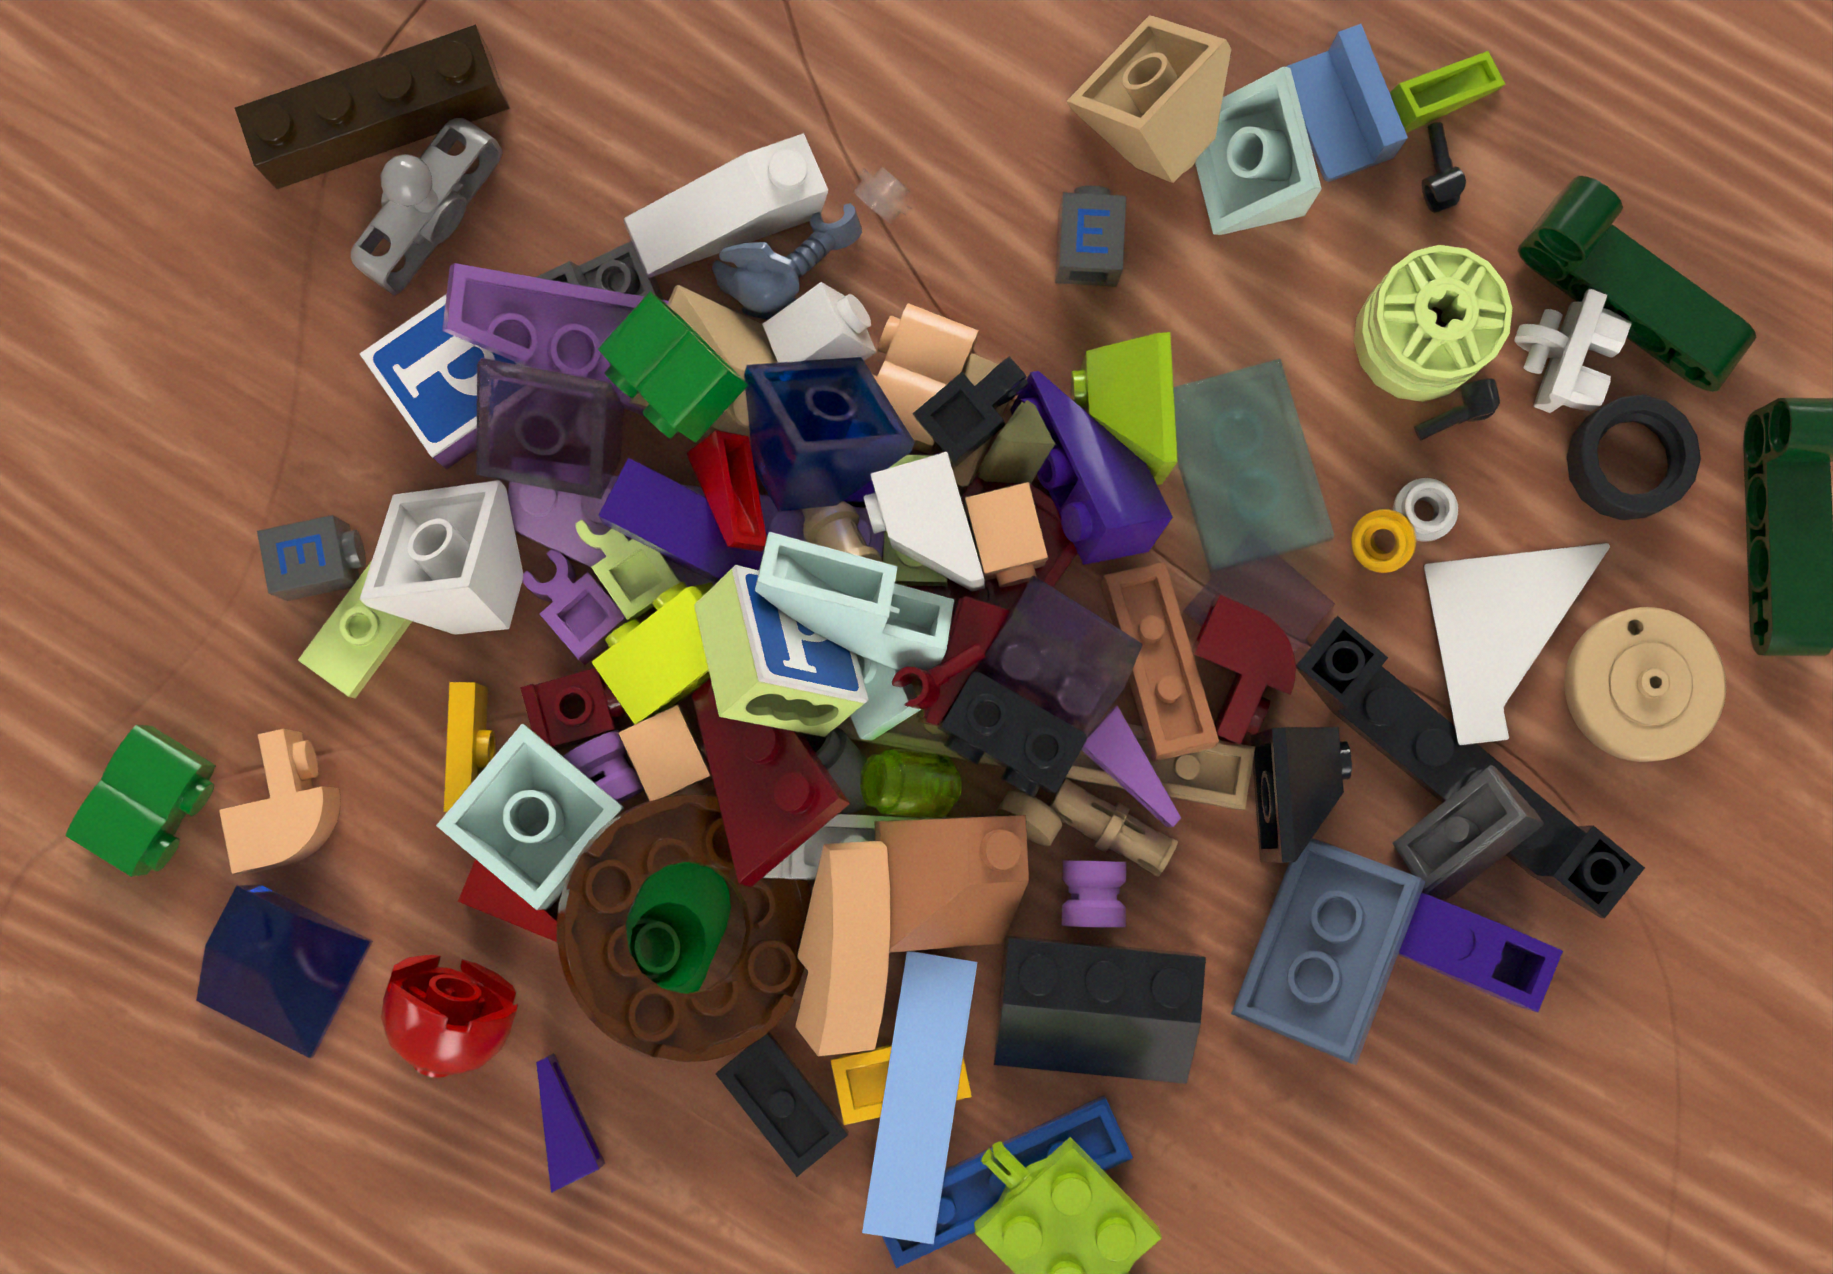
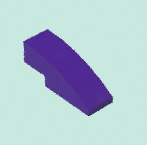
[598,458,768,583]

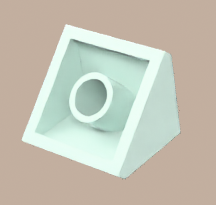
[1195,67,1322,235]

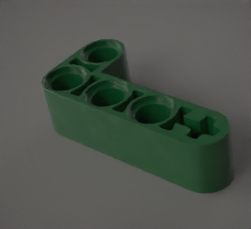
[1517,176,1757,392]
[1743,398,1833,656]

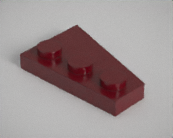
[692,678,850,888]

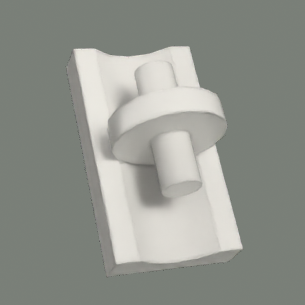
[1514,288,1631,413]

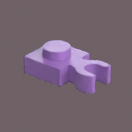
[523,549,629,665]

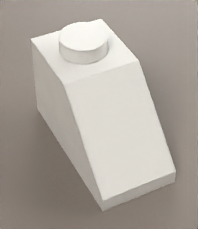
[863,452,985,592]

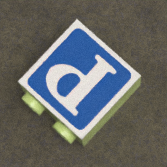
[694,565,869,737]

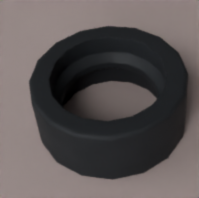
[1566,395,1701,520]

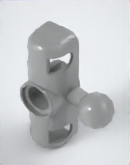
[350,118,503,295]

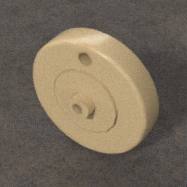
[1564,607,1726,762]

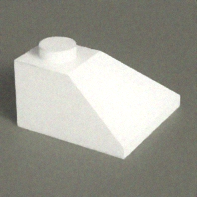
[360,480,523,635]

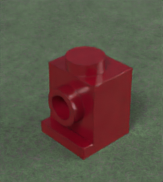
[520,668,626,750]

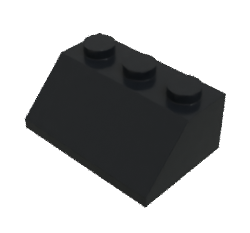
[994,935,1206,1084]

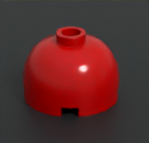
[381,955,518,1078]

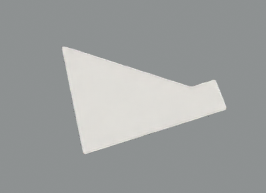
[1424,543,1610,745]

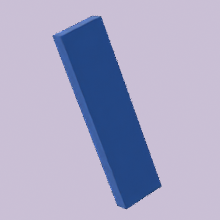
[882,1095,1133,1268]

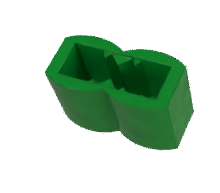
[598,291,748,443]
[65,725,216,877]

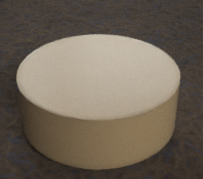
[996,790,1062,846]

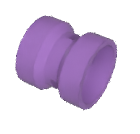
[563,730,644,804]
[1062,860,1126,927]

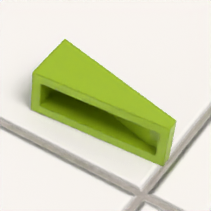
[1390,51,1506,133]

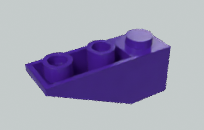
[1010,371,1173,565]
[1398,893,1563,1012]

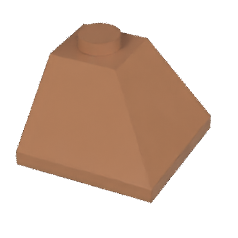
[874,815,1029,953]

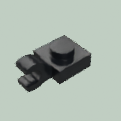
[912,356,1029,467]

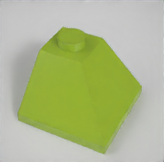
[1071,332,1178,485]

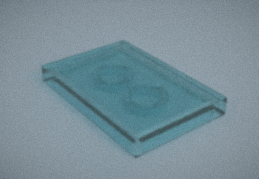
[1174,359,1335,573]

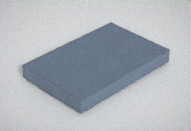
[1231,838,1426,1065]

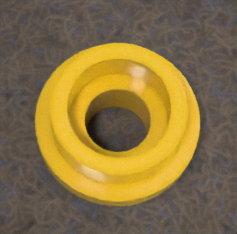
[1351,509,1416,573]

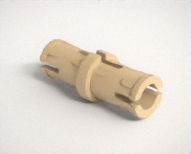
[1049,778,1178,877]

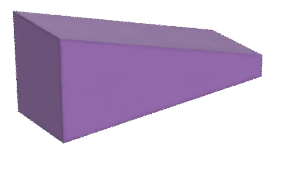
[1081,706,1181,827]

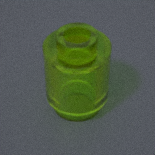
[860,749,961,818]

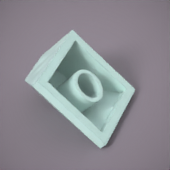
[436,724,624,910]

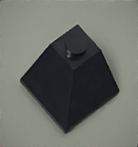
[1251,727,1352,863]

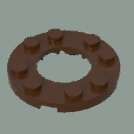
[557,795,812,1062]

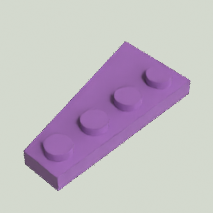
[442,263,669,417]

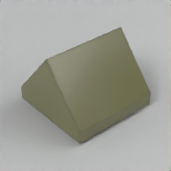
[978,400,1055,484]

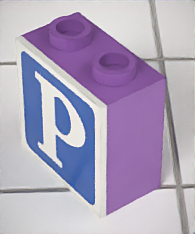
[360,294,550,469]

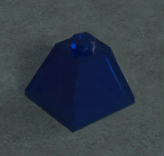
[744,357,915,512]
[196,884,373,1058]

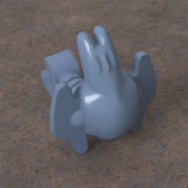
[712,203,862,320]

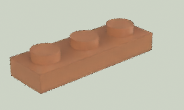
[1101,562,1219,762]

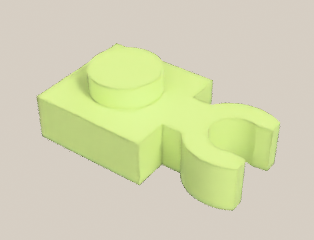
[575,504,681,621]

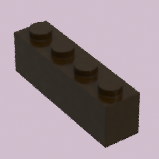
[235,24,510,189]

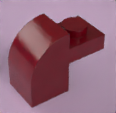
[1192,594,1296,745]

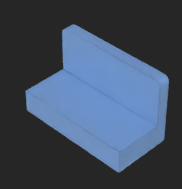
[1286,24,1408,182]

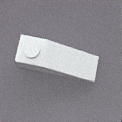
[624,133,828,279]

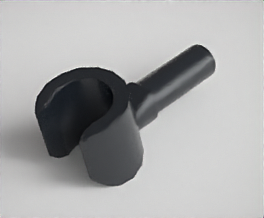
[1421,122,1466,213]
[1414,378,1500,441]

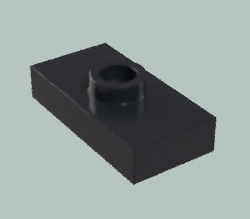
[716,1032,849,1177]

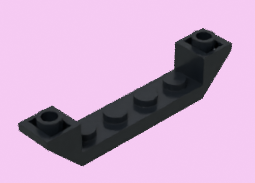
[1296,616,1645,919]

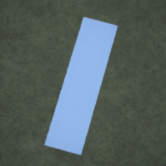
[862,951,978,1245]

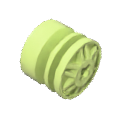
[1354,245,1513,402]

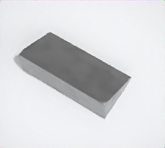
[1392,765,1544,899]

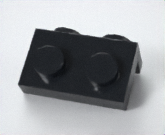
[937,671,1087,798]

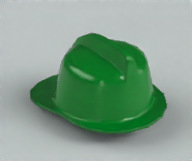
[626,862,731,994]

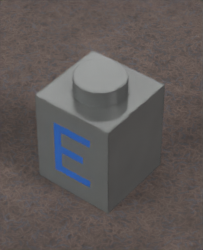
[1055,186,1126,287]
[257,515,366,601]

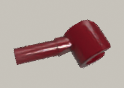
[892,643,986,709]

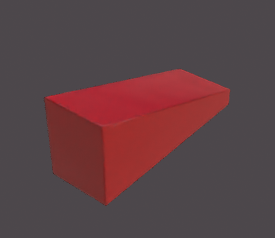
[686,430,767,552]
[457,859,558,942]

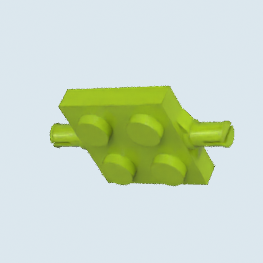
[974,1137,1162,1274]

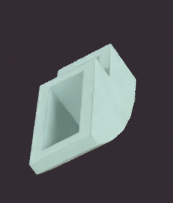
[755,532,954,671]

